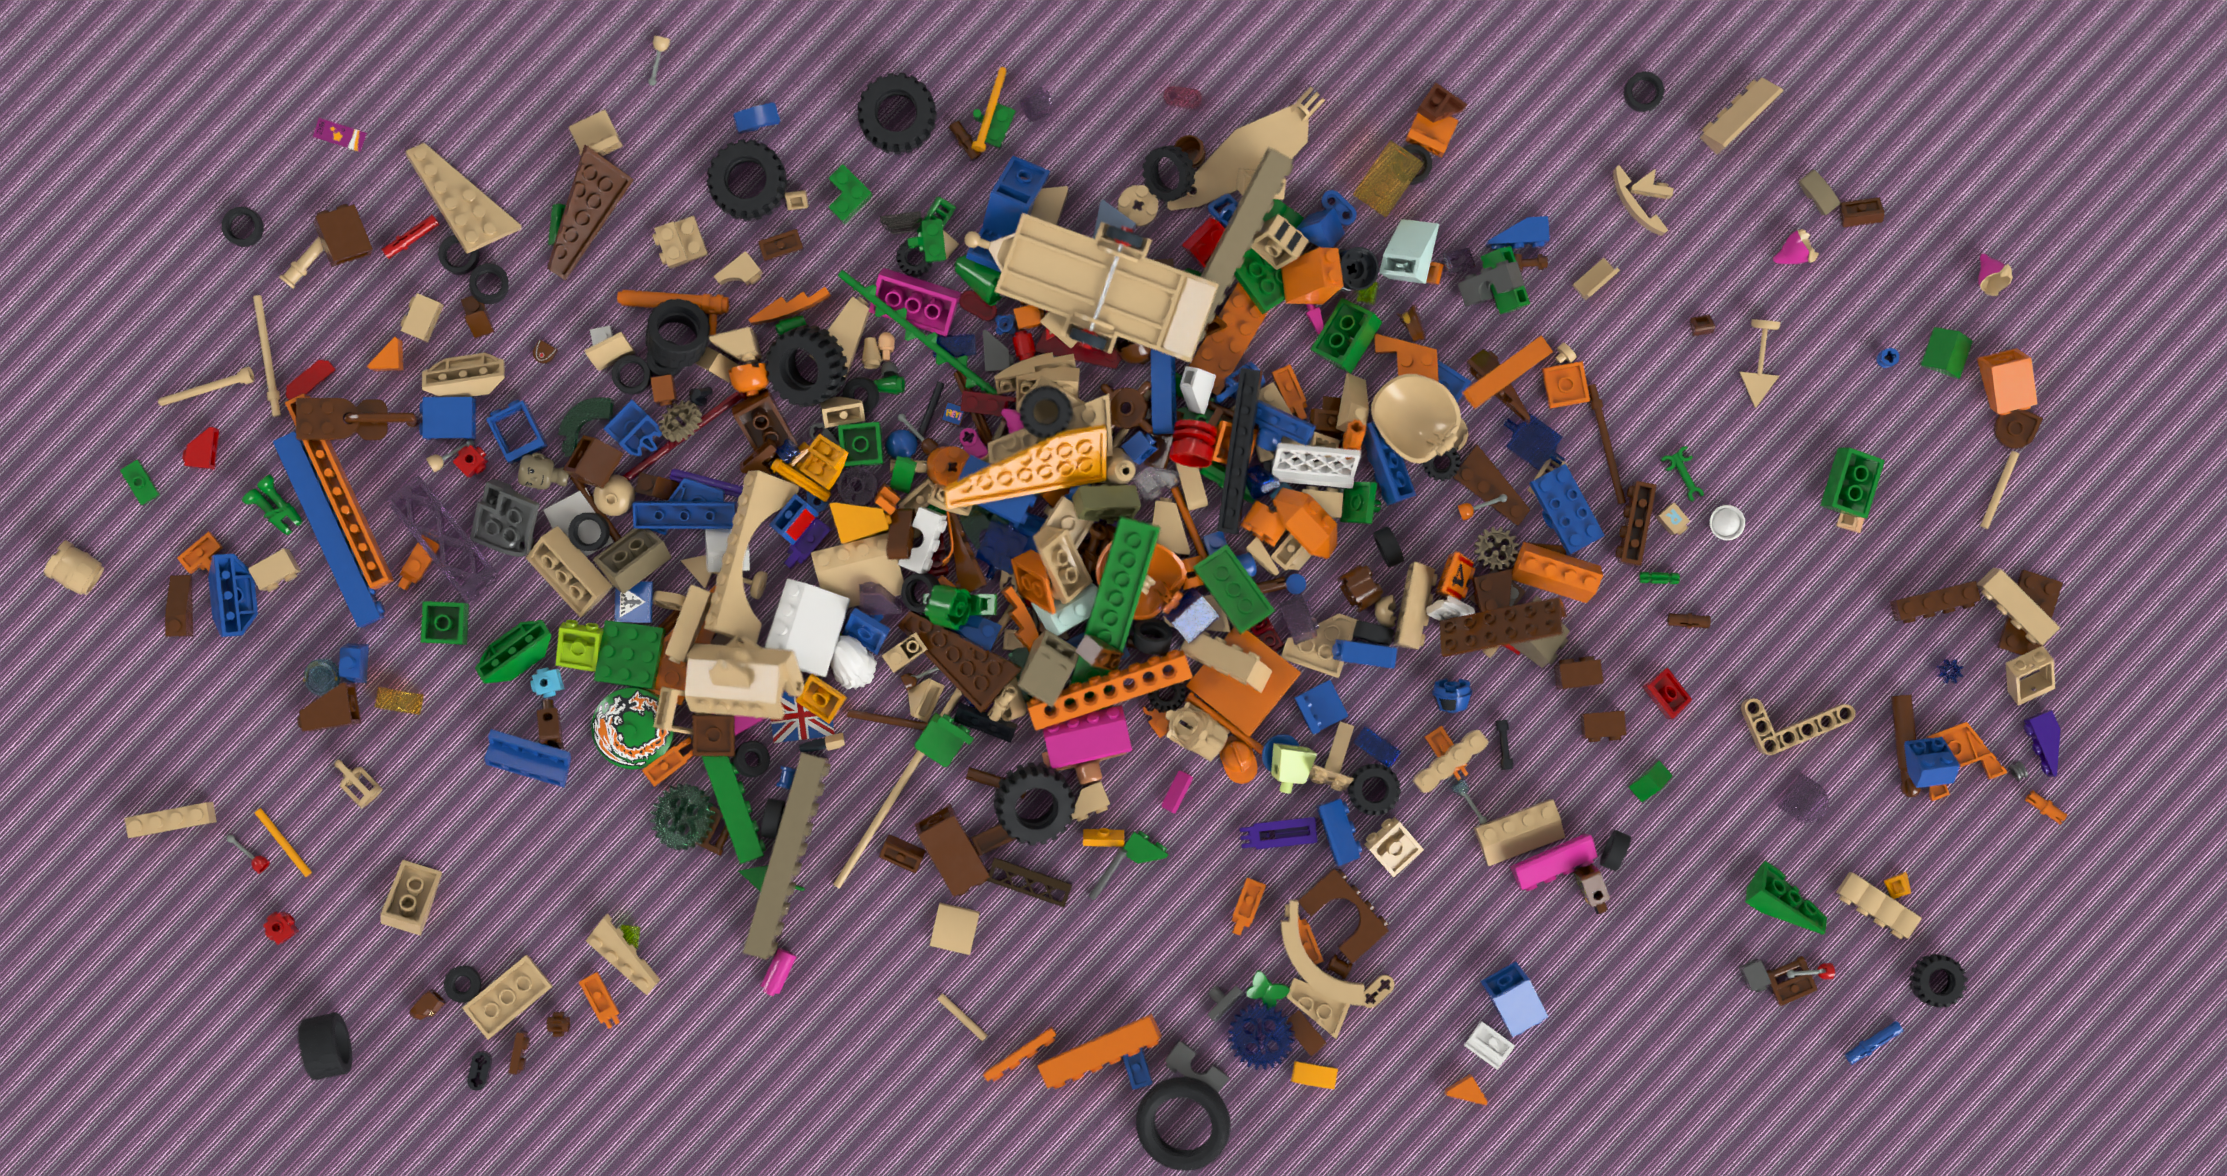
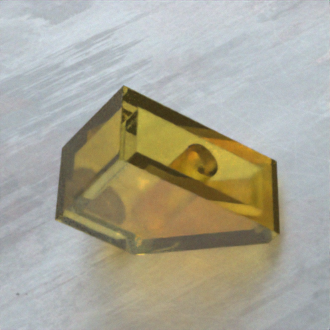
[375,687,424,715]

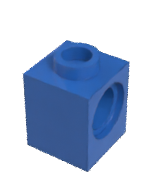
[1121,431,1158,465]

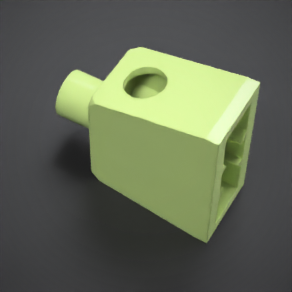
[1271,743,1317,793]

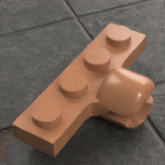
[1042,752,1126,785]

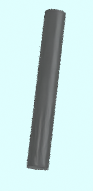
[1089,848,1127,900]

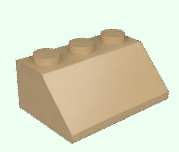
[709,327,762,364]

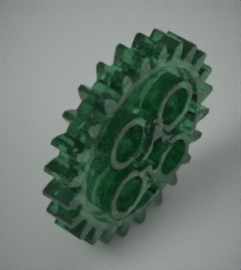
[650,783,715,851]

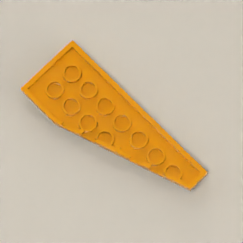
[944,424,1106,509]

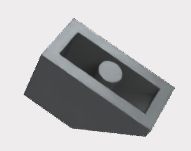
[983,330,1014,373]

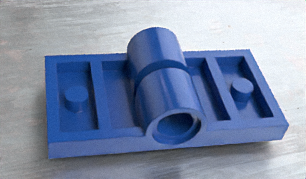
[1529,464,1605,555]

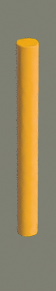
[255,808,312,877]

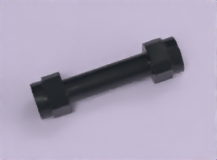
[1495,720,1513,770]

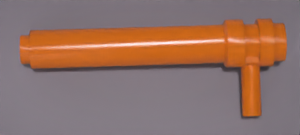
[617,290,729,335]

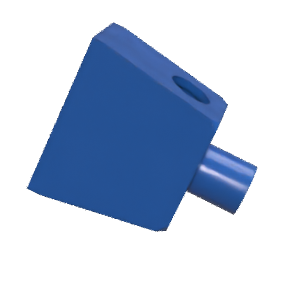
[339,643,369,683]

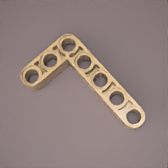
[1741,698,1855,755]

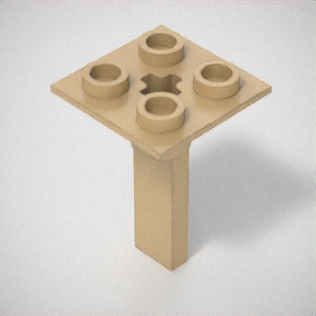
[1308,721,1354,791]

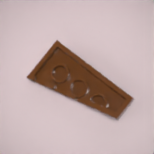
[1452,445,1530,526]

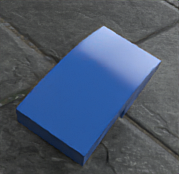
[733,102,780,134]

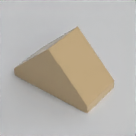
[695,347,739,383]

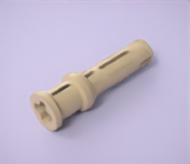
[279,237,324,289]

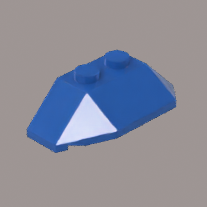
[208,554,258,637]

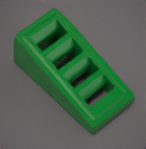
[916,197,956,233]

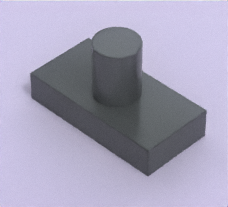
[1207,986,1245,1022]

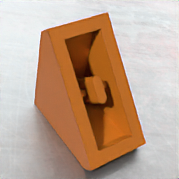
[367,337,403,371]
[1444,1074,1488,1106]

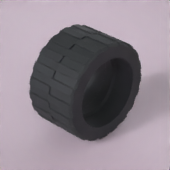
[645,299,710,369]
[298,1012,352,1081]

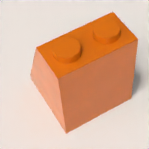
[1281,247,1343,305]
[1977,348,2037,415]

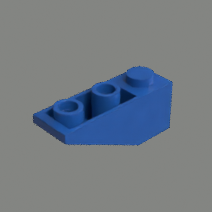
[1486,216,1550,250]

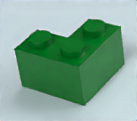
[828,164,873,225]

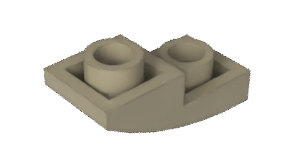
[1798,170,1841,216]

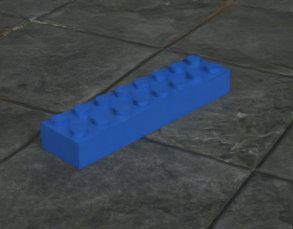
[633,501,737,529]

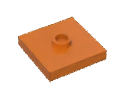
[1542,361,1590,409]

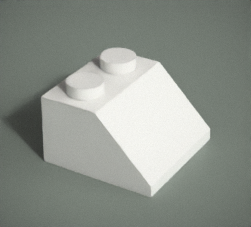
[705,529,750,572]

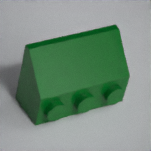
[1310,298,1382,374]
[1820,447,1885,519]

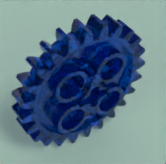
[1228,1002,1295,1070]

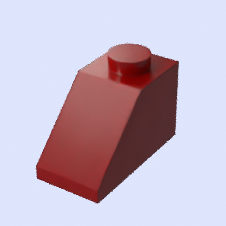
[182,427,220,470]

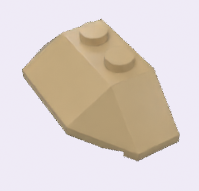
[422,353,505,397]

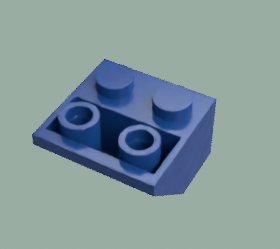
[1904,737,1960,788]

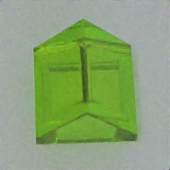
[1357,282,1379,305]
[621,924,641,948]

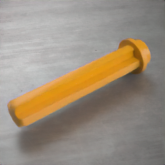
[770,458,831,502]

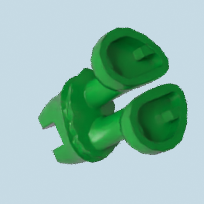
[242,474,303,536]

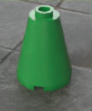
[954,255,1002,306]

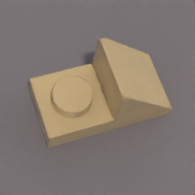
[1629,169,1674,199]

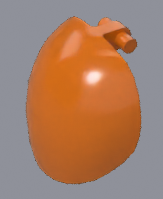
[1096,540,1186,620]

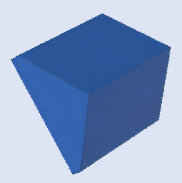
[1296,207,1345,248]

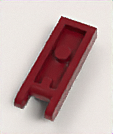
[960,390,1016,417]

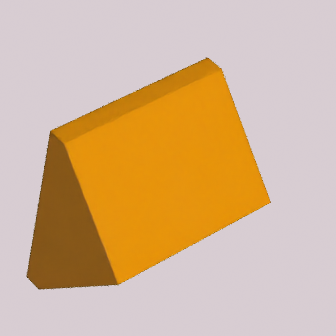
[796,674,847,724]

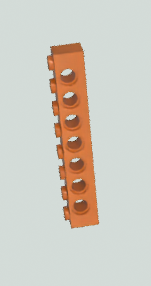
[1026,649,1193,731]

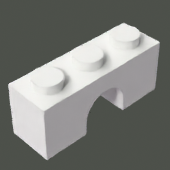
[898,507,947,574]

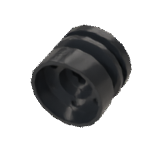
[1338,247,1379,291]

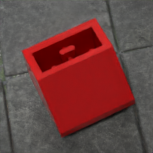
[1181,217,1225,269]

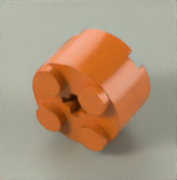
[926,446,969,487]
[1240,501,1286,547]

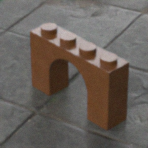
[1297,868,1389,964]

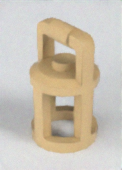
[334,759,383,808]

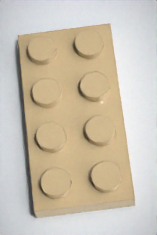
[462,955,553,1040]

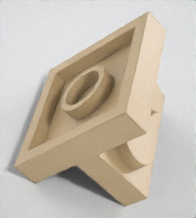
[1040,496,1094,548]

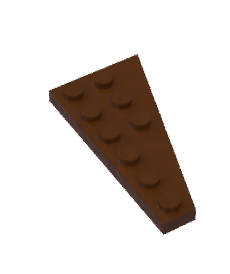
[547,145,634,281]
[897,611,1023,712]

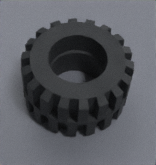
[1019,386,1072,438]
[1348,764,1401,816]
[1910,954,1968,1008]

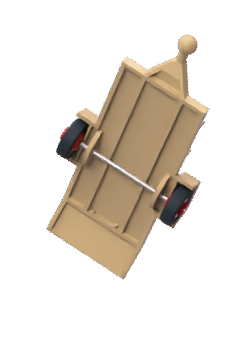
[964,213,1219,363]

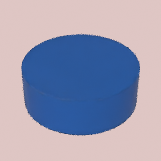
[1286,574,1306,595]

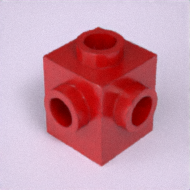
[453,445,488,478]
[263,911,299,945]

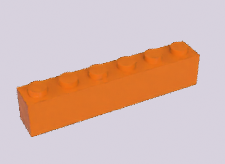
[1037,1013,1162,1089]

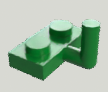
[973,103,1016,149]

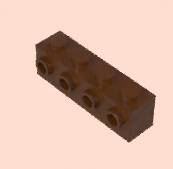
[1615,481,1657,567]
[1890,581,1981,624]

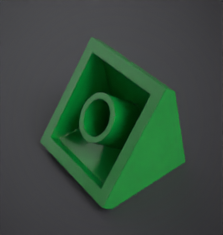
[1920,327,1973,379]

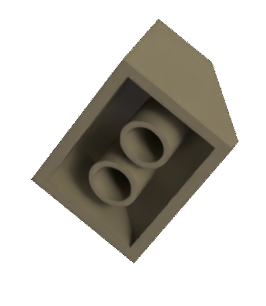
[593,528,672,594]

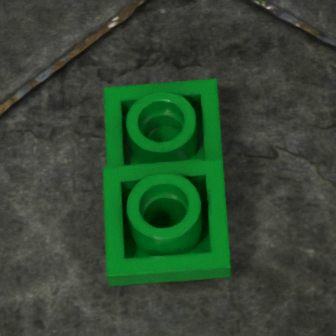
[890,456,917,494]

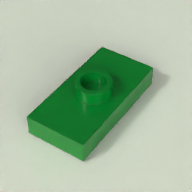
[120,460,160,505]

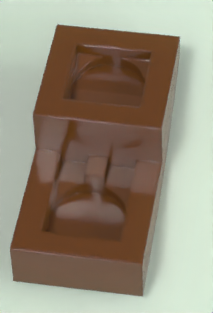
[1283,1010,1327,1057]

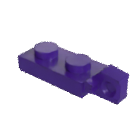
[784,517,832,569]

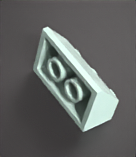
[1031,583,1098,636]

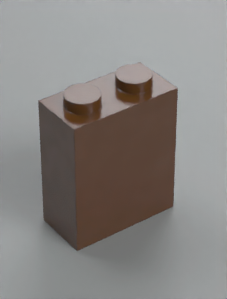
[313,204,373,267]

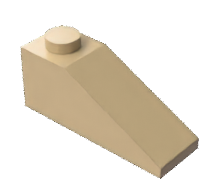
[1336,373,1369,432]

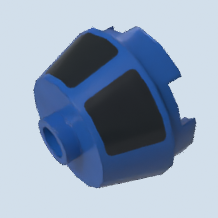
[1432,678,1473,713]

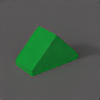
[1628,760,1673,803]

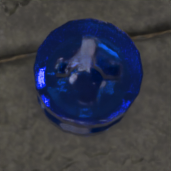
[776,438,801,464]

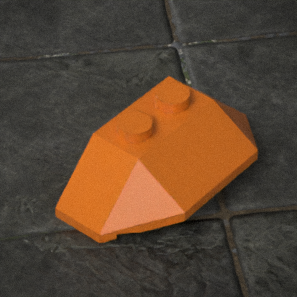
[1272,487,1337,559]

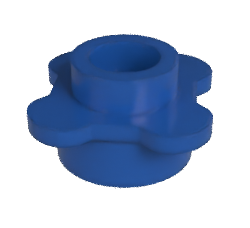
[995,314,1016,335]

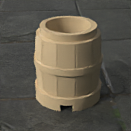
[44,540,104,595]

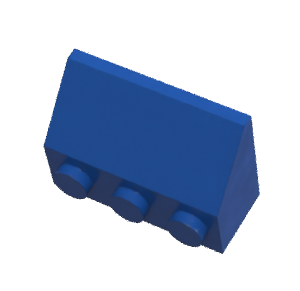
[1316,798,1362,866]

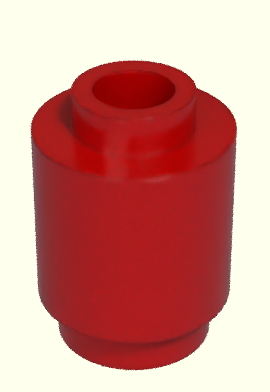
[1012,330,1036,361]

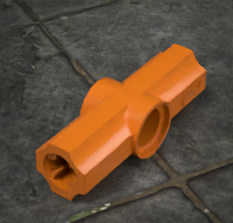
[1338,419,1366,463]

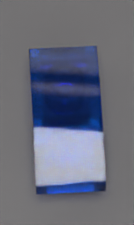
[932,333,977,358]
[1353,726,1401,768]

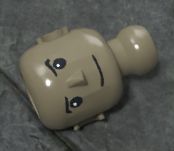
[518,453,569,490]

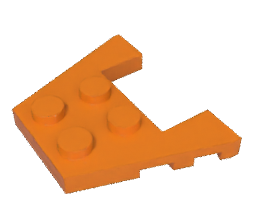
[1375,334,1439,382]
[1926,722,2007,801]

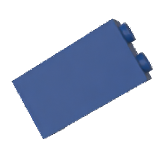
[957,454,1037,528]

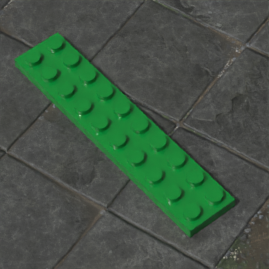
[1064,516,1161,711]

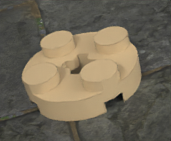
[1118,185,1158,227]

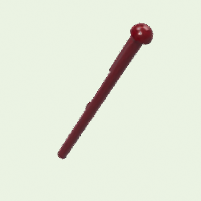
[623,391,748,481]

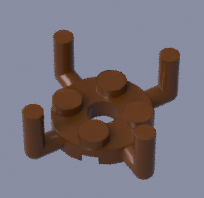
[1101,381,1154,437]

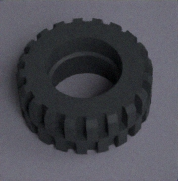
[857,72,937,154]
[707,139,787,221]
[766,325,848,407]
[994,762,1075,845]

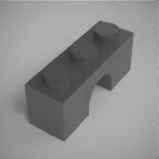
[1458,260,1525,307]
[1165,1039,1229,1093]

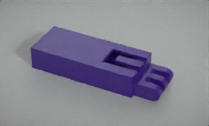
[1239,817,1318,849]

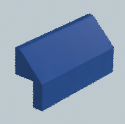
[484,729,571,788]

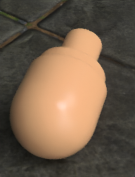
[878,332,895,361]

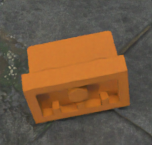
[1405,113,1458,158]

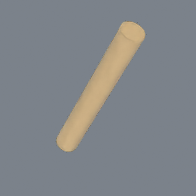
[937,993,988,1041]

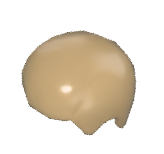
[1375,595,1396,628]

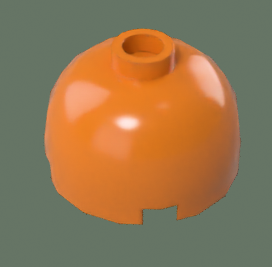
[728,363,769,397]

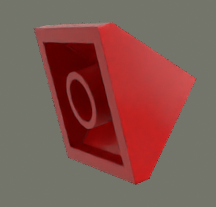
[1642,667,1692,719]

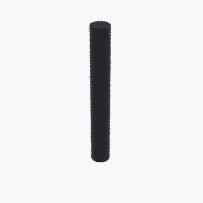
[916,381,945,440]

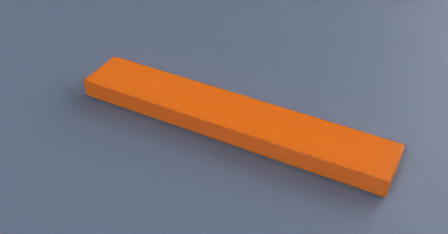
[1462,335,1553,409]

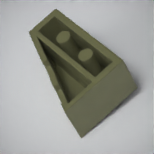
[1072,484,1141,524]

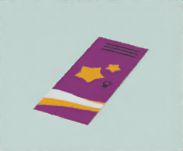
[313,118,367,152]

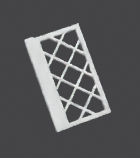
[1271,443,1361,488]

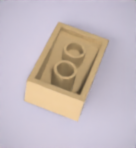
[381,860,442,936]

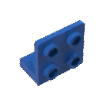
[1294,680,1348,735]

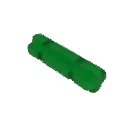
[1639,572,1680,584]

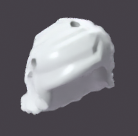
[830,635,877,690]

